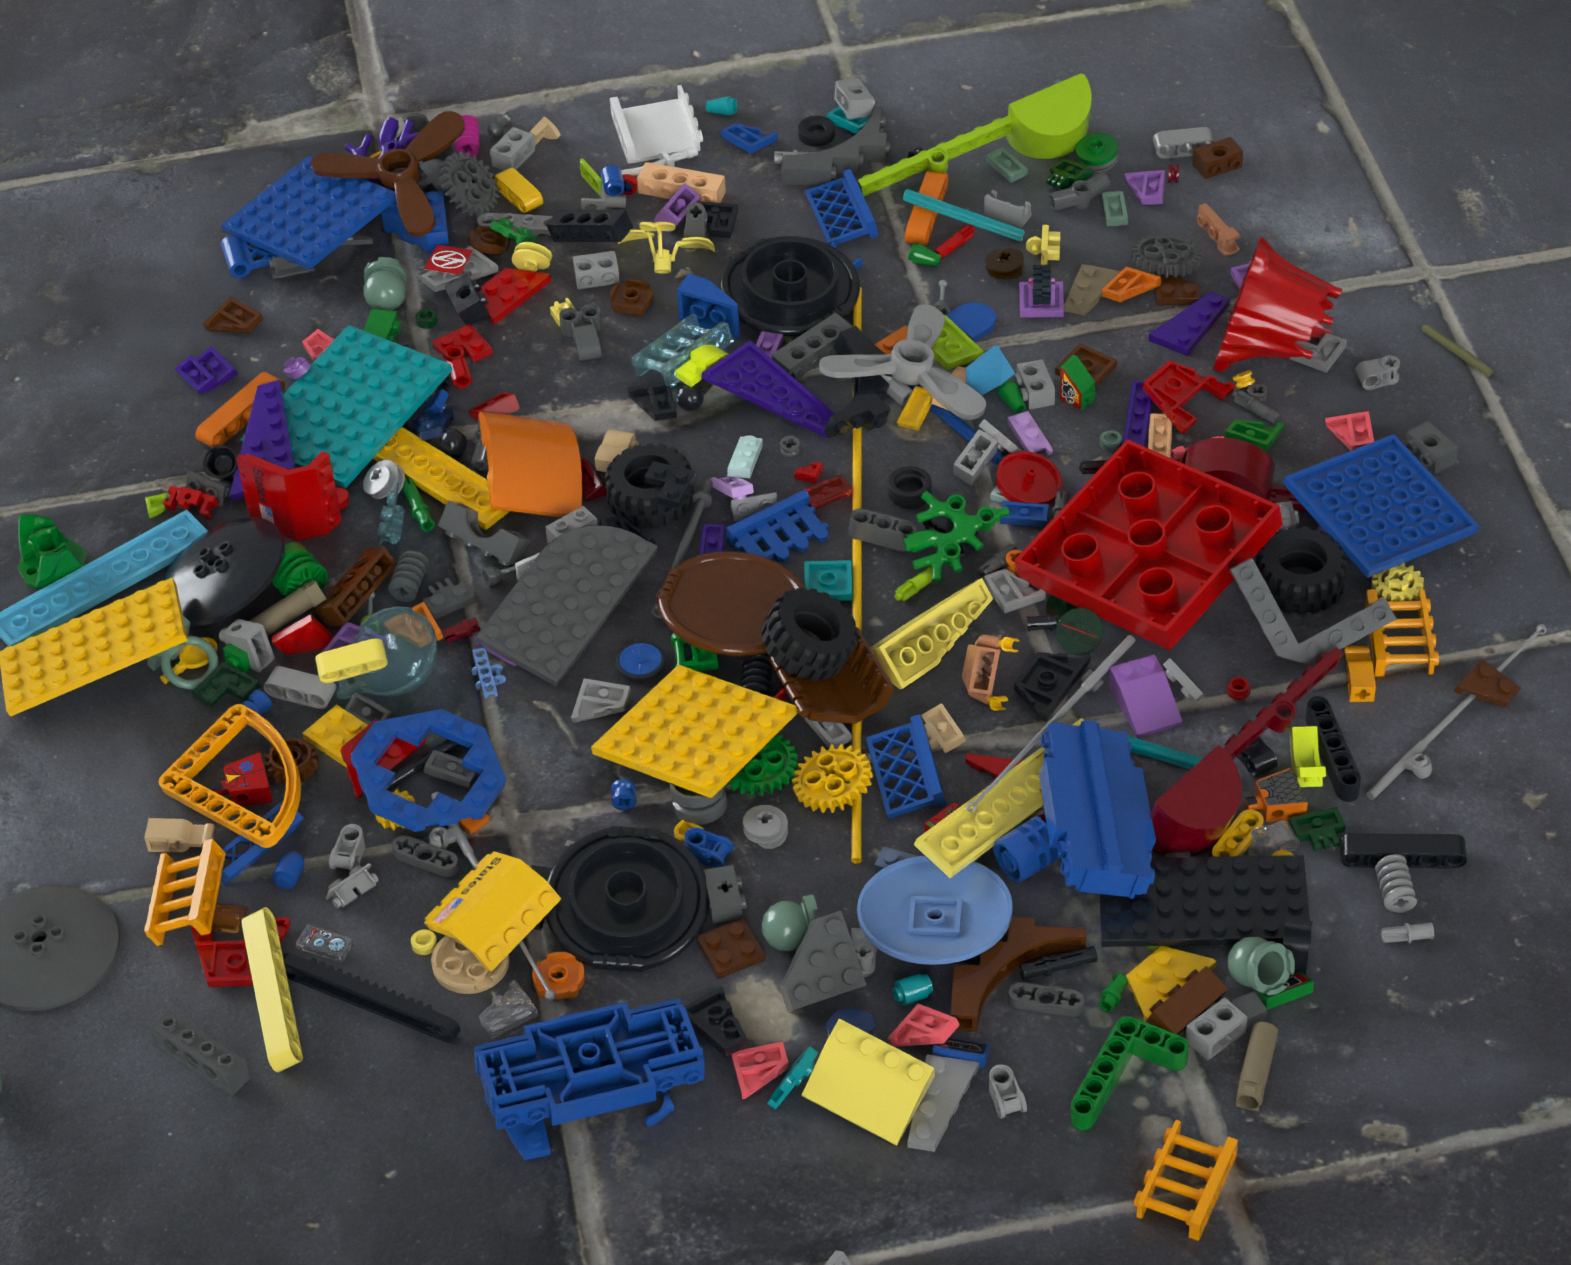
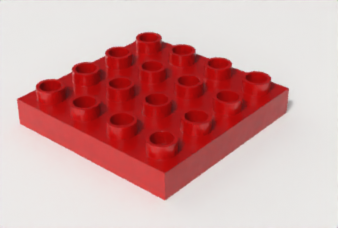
[1014,439,1283,650]

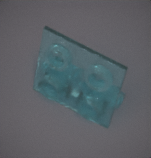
[377,483,405,546]

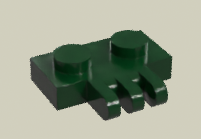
[1046,158,1093,190]
[1288,807,1346,851]

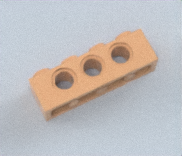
[637,162,726,203]

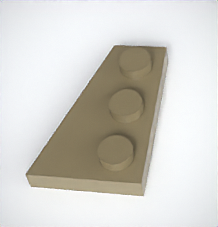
[1064,264,1121,316]

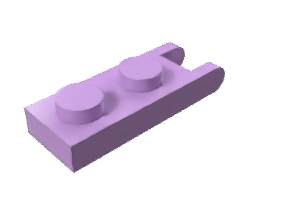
[1007,411,1053,456]
[710,474,754,500]

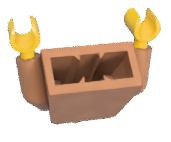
[962,635,1020,711]

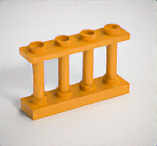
[1365,589,1439,677]
[145,838,226,946]
[1134,1120,1238,1241]

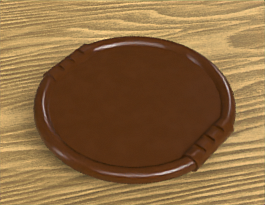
[656,551,807,656]

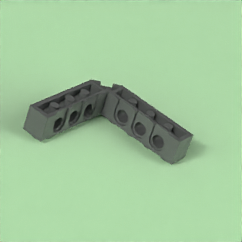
[1229,558,1397,665]

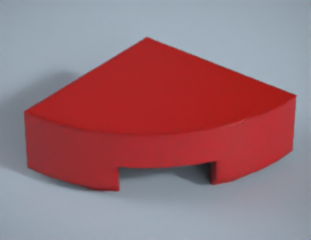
[794,462,824,484]

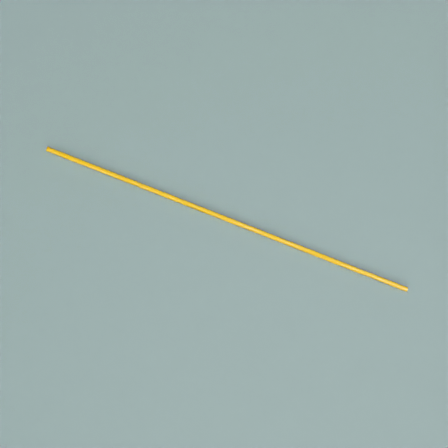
[851,287,862,864]

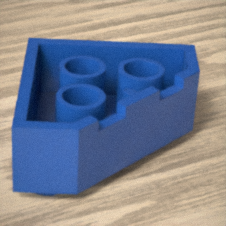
[381,191,449,253]

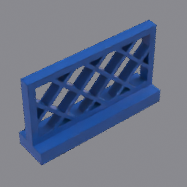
[805,169,879,245]
[866,714,947,819]

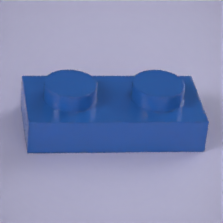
[1000,501,1049,527]

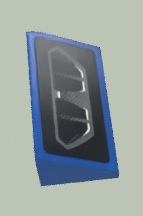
[933,1037,990,1068]

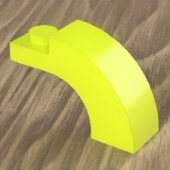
[675,345,729,387]

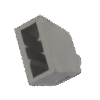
[219,619,275,673]

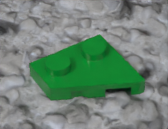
[490,218,537,244]
[1224,420,1284,452]

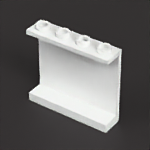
[610,85,703,164]

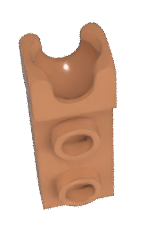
[1197,203,1240,256]

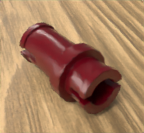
[442,617,481,644]

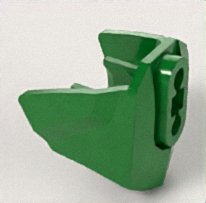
[18,514,87,589]

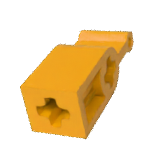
[1344,645,1376,702]

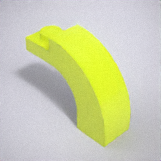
[1289,726,1326,787]

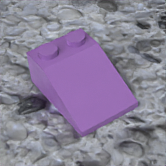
[1109,655,1183,738]

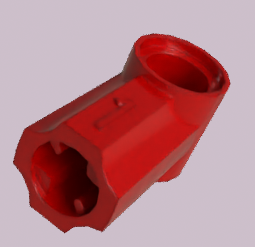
[444,344,472,389]

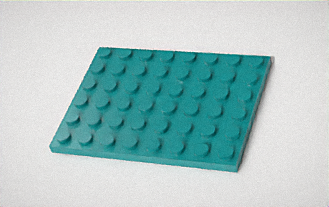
[240,325,453,489]

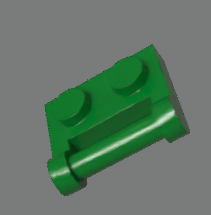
[671,633,718,672]

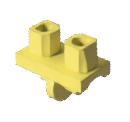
[1026,225,1060,265]

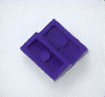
[174,346,238,394]

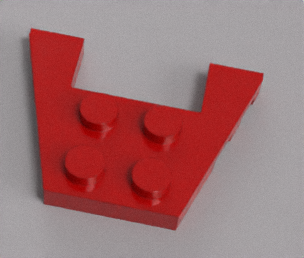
[1142,360,1235,435]
[190,917,291,987]

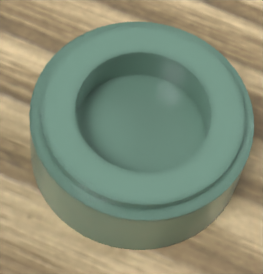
[1100,430,1123,452]

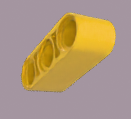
[493,167,543,214]

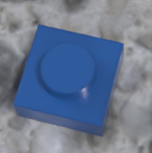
[422,389,449,415]

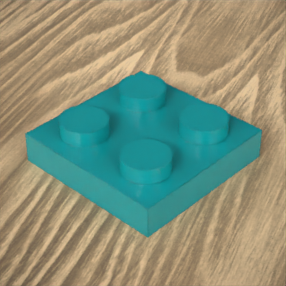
[804,560,852,601]

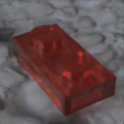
[801,474,852,509]

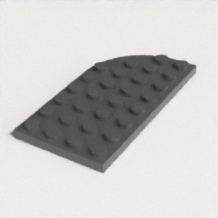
[476,526,658,687]

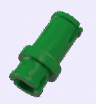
[1098,973,1128,1012]

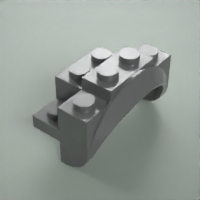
[394,113,456,191]

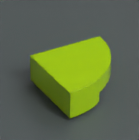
[145,493,169,518]

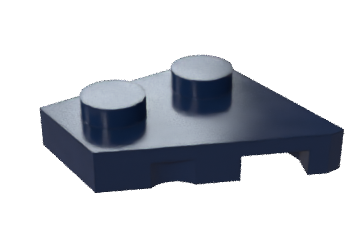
[411,409,455,441]

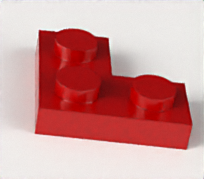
[432,324,493,362]

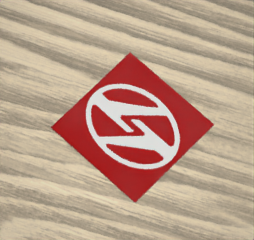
[424,244,473,275]

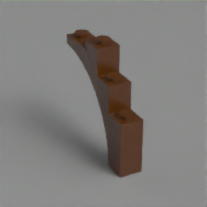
[951,916,1086,1032]

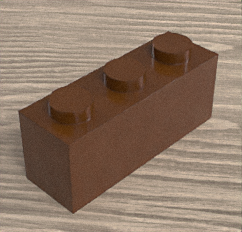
[1146,966,1228,1035]

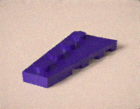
[1149,292,1230,356]

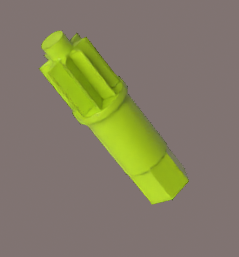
[894,567,932,601]

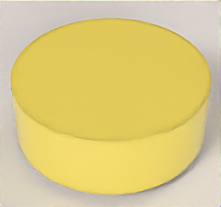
[411,929,437,955]

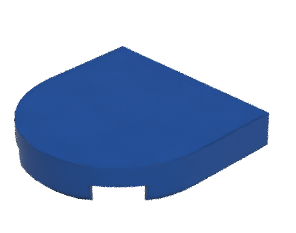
[944,302,996,342]

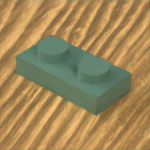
[986,147,1028,183]
[1102,191,1128,226]

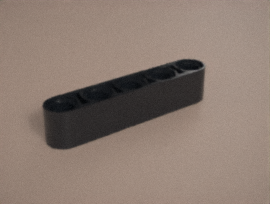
[1306,696,1361,802]
[1339,833,1467,869]

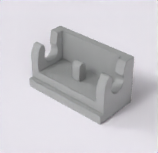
[984,190,1032,228]

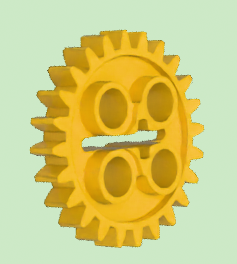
[792,744,873,813]

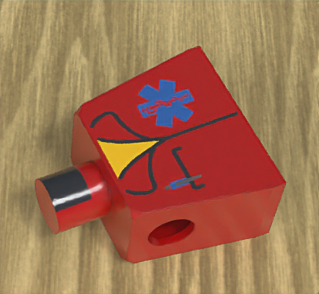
[212,753,273,806]

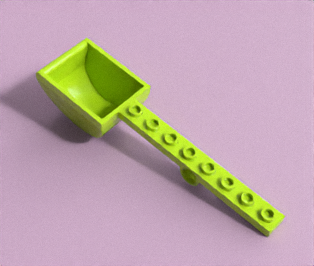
[858,73,1092,196]

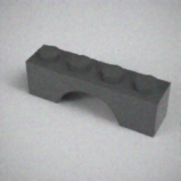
[438,500,531,567]

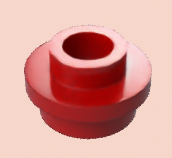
[1226,677,1251,700]

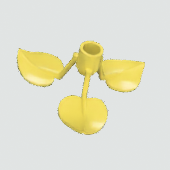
[618,221,715,274]

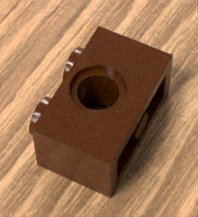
[1193,137,1243,179]

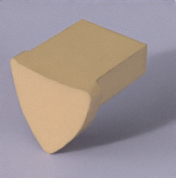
[529,117,561,146]

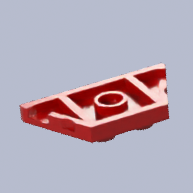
[479,268,551,325]
[340,719,426,799]

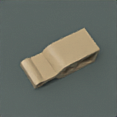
[144,818,215,852]

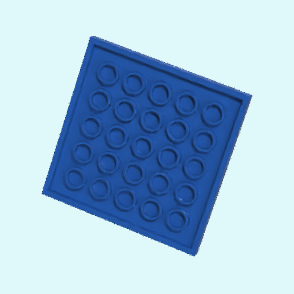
[221,156,396,270]
[1283,434,1480,578]

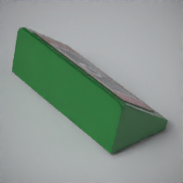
[1254,971,1314,1010]

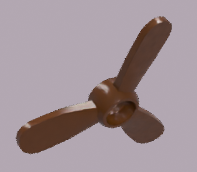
[311,111,465,237]

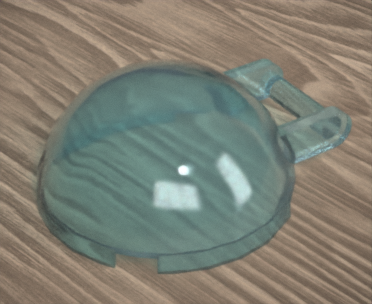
[337,606,438,699]

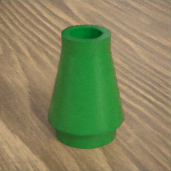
[908,243,941,267]
[997,380,1026,414]

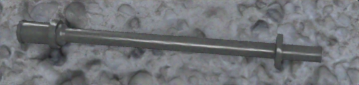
[651,479,713,618]

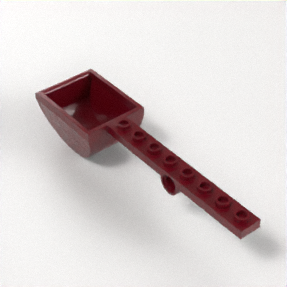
[1182,438,1308,512]
[1150,647,1343,857]

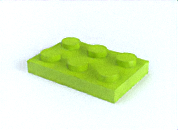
[932,315,984,370]

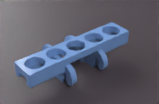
[472,647,506,699]

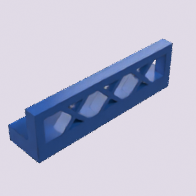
[221,802,304,886]

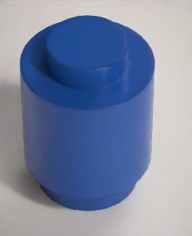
[601,165,625,196]
[272,851,304,889]

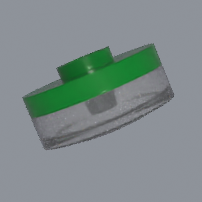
[1076,133,1119,173]

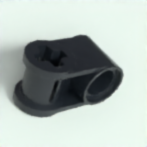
[1237,731,1278,777]

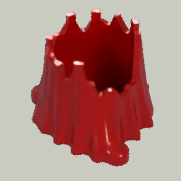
[1212,237,1342,373]

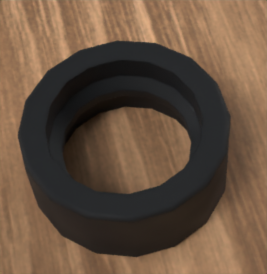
[888,466,932,509]

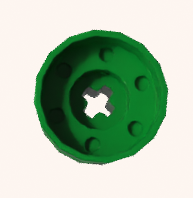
[271,542,328,598]

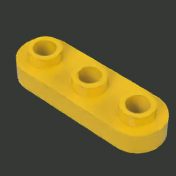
[1212,809,1264,857]

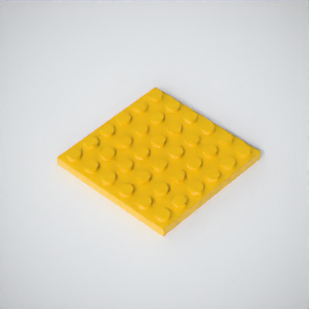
[591,665,797,799]

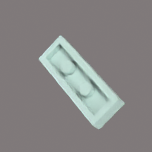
[728,436,763,478]

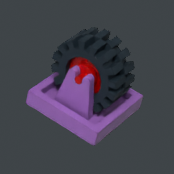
[1019,265,1064,318]

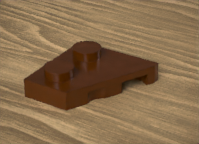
[1155,273,1201,305]
[203,297,263,334]

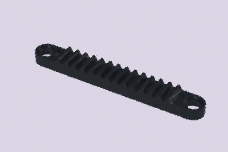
[283,953,461,1043]

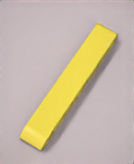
[242,907,303,1073]

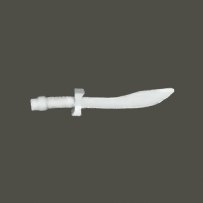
[621,147,698,176]

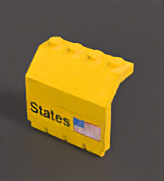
[424,851,561,972]

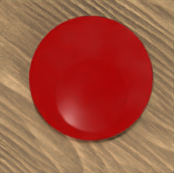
[995,451,1062,505]

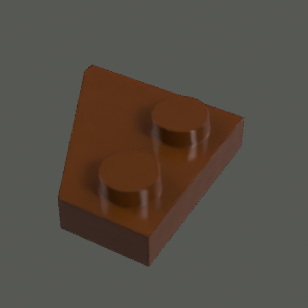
[1454,659,1521,707]

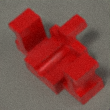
[163,486,219,520]

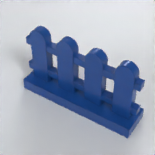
[726,490,829,562]

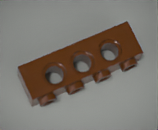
[314,546,397,627]

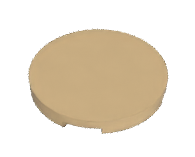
[431,936,509,994]

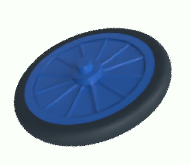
[615,641,666,680]

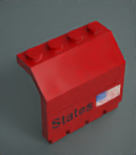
[236,451,342,541]

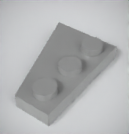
[421,246,499,292]

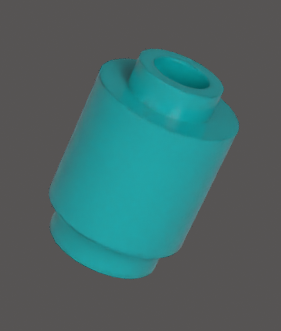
[892,973,933,1006]

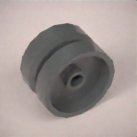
[670,783,727,825]

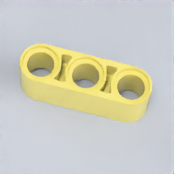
[315,639,388,683]

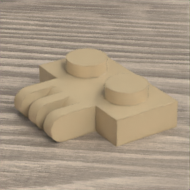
[921,703,966,753]

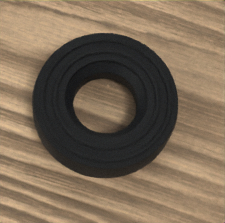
[798,116,835,146]

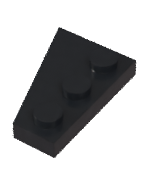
[685,987,747,1057]

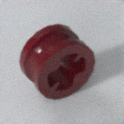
[1168,164,1179,183]

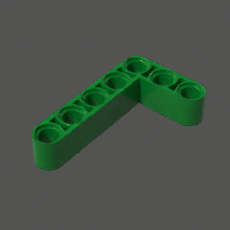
[1070,1016,1189,1131]

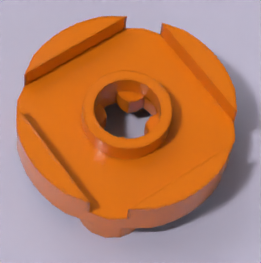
[532,952,585,1000]

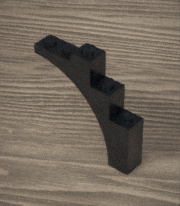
[824,326,891,438]

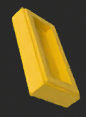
[897,386,933,431]

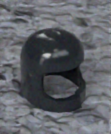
[203,445,237,480]

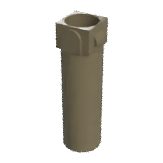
[249,579,326,636]
[1236,1022,1279,1111]

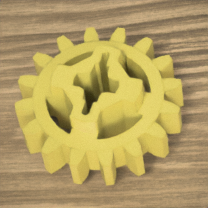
[1371,563,1424,601]

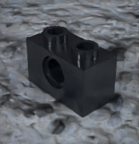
[445,274,489,325]

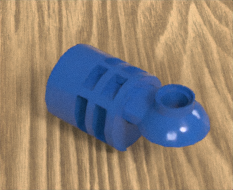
[993,816,1061,883]

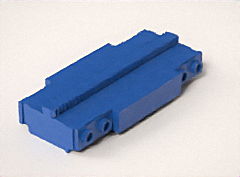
[1039,720,1156,899]
[474,998,705,1130]

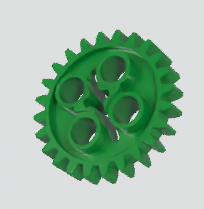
[726,734,798,797]

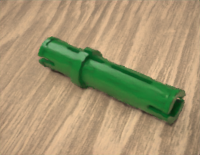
[402,478,435,532]

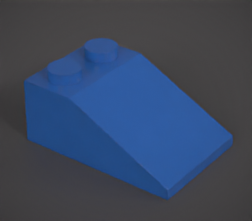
[677,274,740,339]

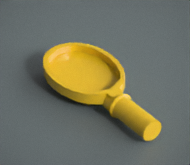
[160,637,218,684]

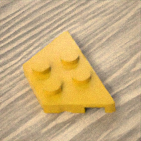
[1126,946,1216,1023]

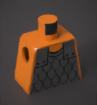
[1244,768,1308,823]

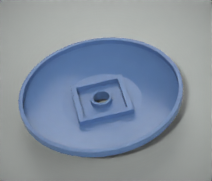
[857,855,1013,965]

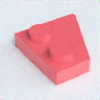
[1325,411,1374,451]
[887,1004,960,1047]
[731,1041,789,1099]

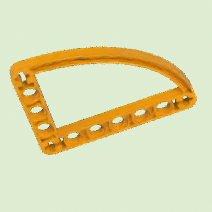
[158,704,301,848]

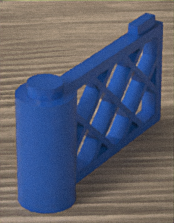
[221,235,278,278]

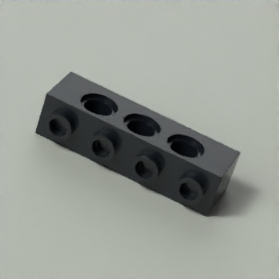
[546,209,633,242]

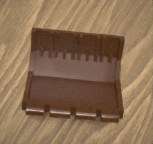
[769,628,894,724]

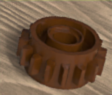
[264,738,319,786]

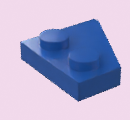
[721,123,778,154]

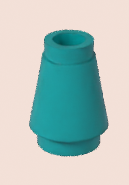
[706,96,738,116]

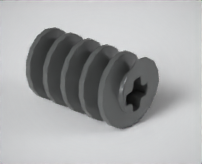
[388,550,429,603]

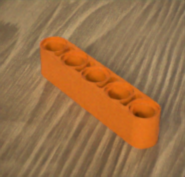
[904,171,948,246]
[195,372,285,448]

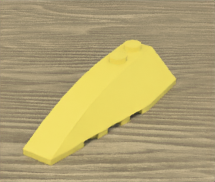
[870,578,993,689]

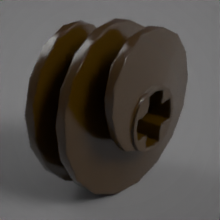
[985,249,1024,280]

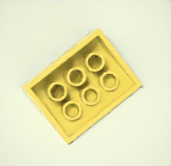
[802,1019,935,1146]

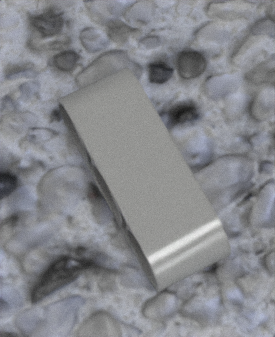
[1152,127,1215,159]
[263,666,337,709]

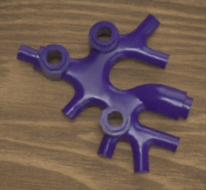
[345,117,419,184]

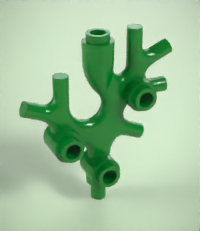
[903,491,1010,582]

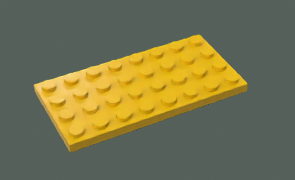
[0,577,188,717]

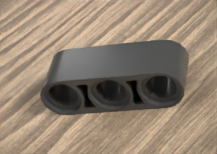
[848,508,917,552]

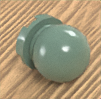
[363,257,407,311]
[761,894,818,951]
[1227,937,1295,995]

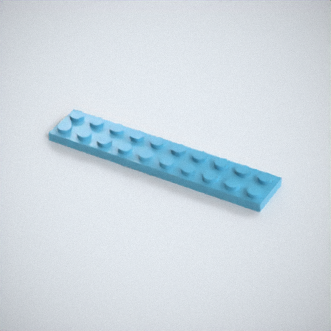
[0,510,208,646]

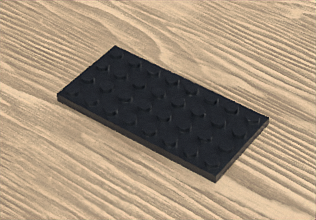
[1099,855,1311,947]

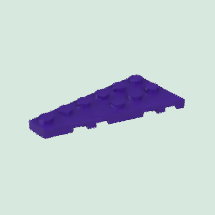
[701,341,835,438]
[230,380,295,501]

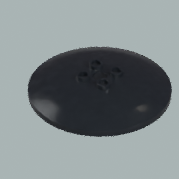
[162,517,285,626]

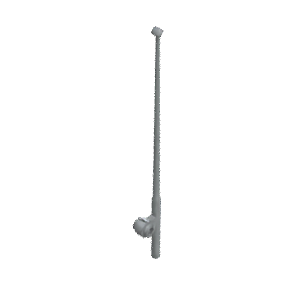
[1366,624,1547,800]
[967,635,1135,812]
[429,792,555,1001]

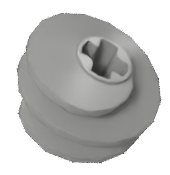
[363,460,405,499]
[743,805,788,849]

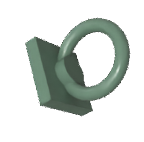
[147,616,219,689]

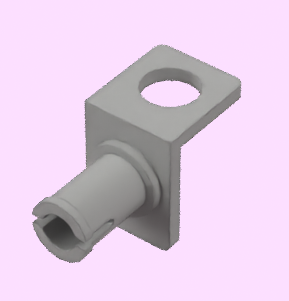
[580,184,626,210]

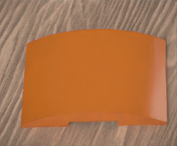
[479,412,582,517]

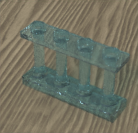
[631,314,734,387]

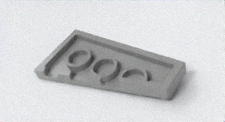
[907,1054,979,1152]

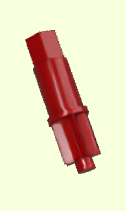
[934,225,975,260]

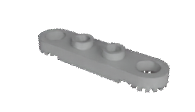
[477,213,553,236]

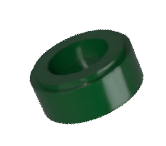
[415,309,438,329]

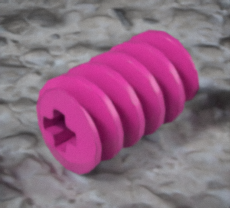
[454,115,480,157]

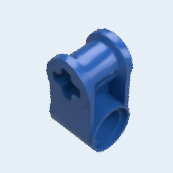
[684,827,734,868]

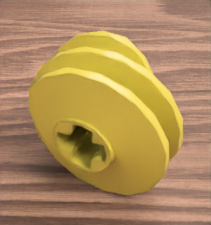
[512,242,553,272]

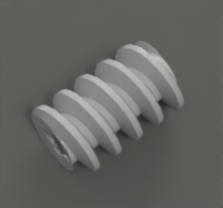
[1375,854,1417,913]

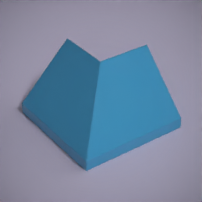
[966,345,1015,395]

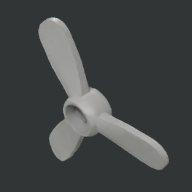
[819,304,986,420]

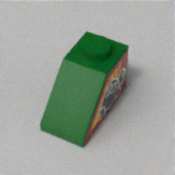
[1060,354,1096,410]

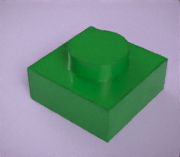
[223,643,251,674]

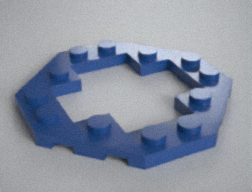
[351,709,506,832]

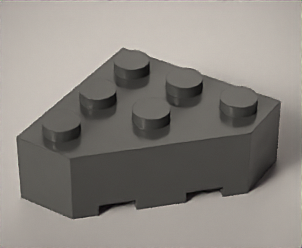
[779,910,866,1012]

